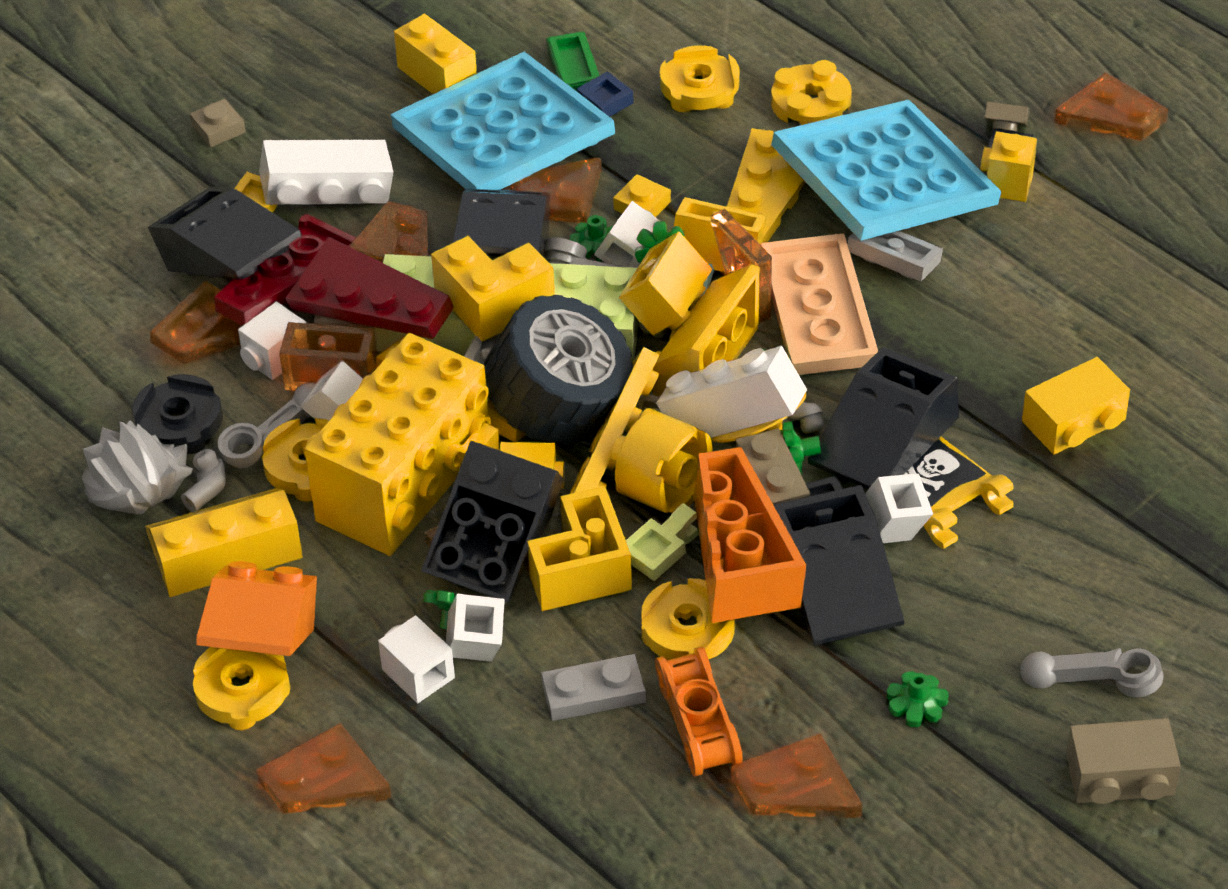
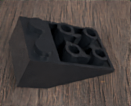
[148,187,301,280]
[453,188,551,257]
[808,347,959,490]
[421,440,564,603]
[774,485,904,646]

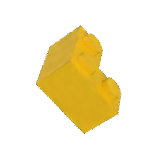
[431,236,555,342]
[527,486,632,611]

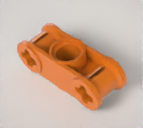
[655,646,743,777]

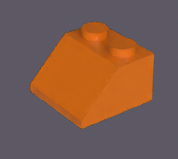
[196,561,317,656]

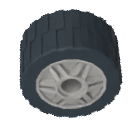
[484,295,633,445]

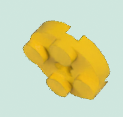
[660,45,740,112]
[771,60,852,125]
[262,418,329,502]
[641,578,735,660]
[193,647,290,730]

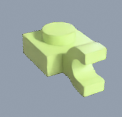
[626,503,699,581]

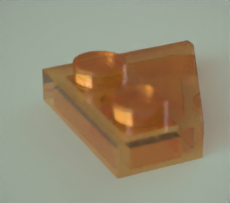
[350,201,428,263]
[257,723,392,814]
[731,733,862,818]

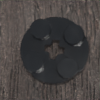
[132,374,223,454]

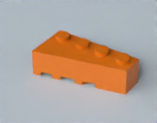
[694,447,806,623]

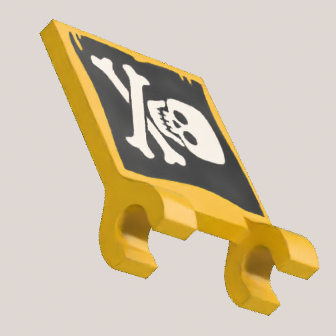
[904,436,1013,549]

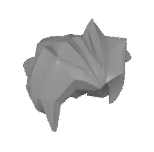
[82,420,193,514]

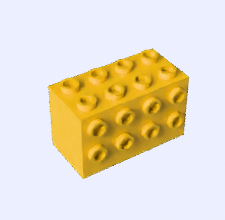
[304,333,491,556]

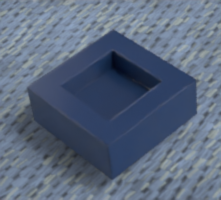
[577,71,633,117]

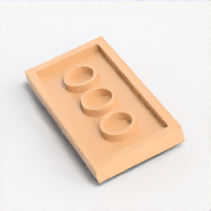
[761,233,878,375]

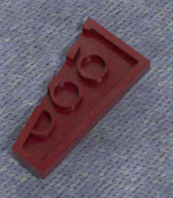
[214,213,366,326]
[286,237,454,339]

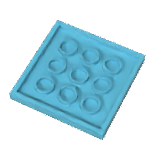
[391,51,615,190]
[771,100,1001,240]

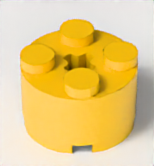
[611,408,713,514]

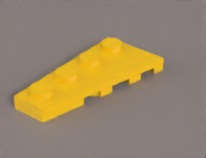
[727,128,806,252]
[569,347,659,494]

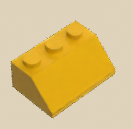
[652,264,759,396]
[145,488,303,597]

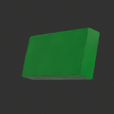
[546,32,599,92]

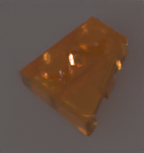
[1054,72,1169,141]
[509,158,602,223]
[710,209,772,324]
[150,280,242,364]

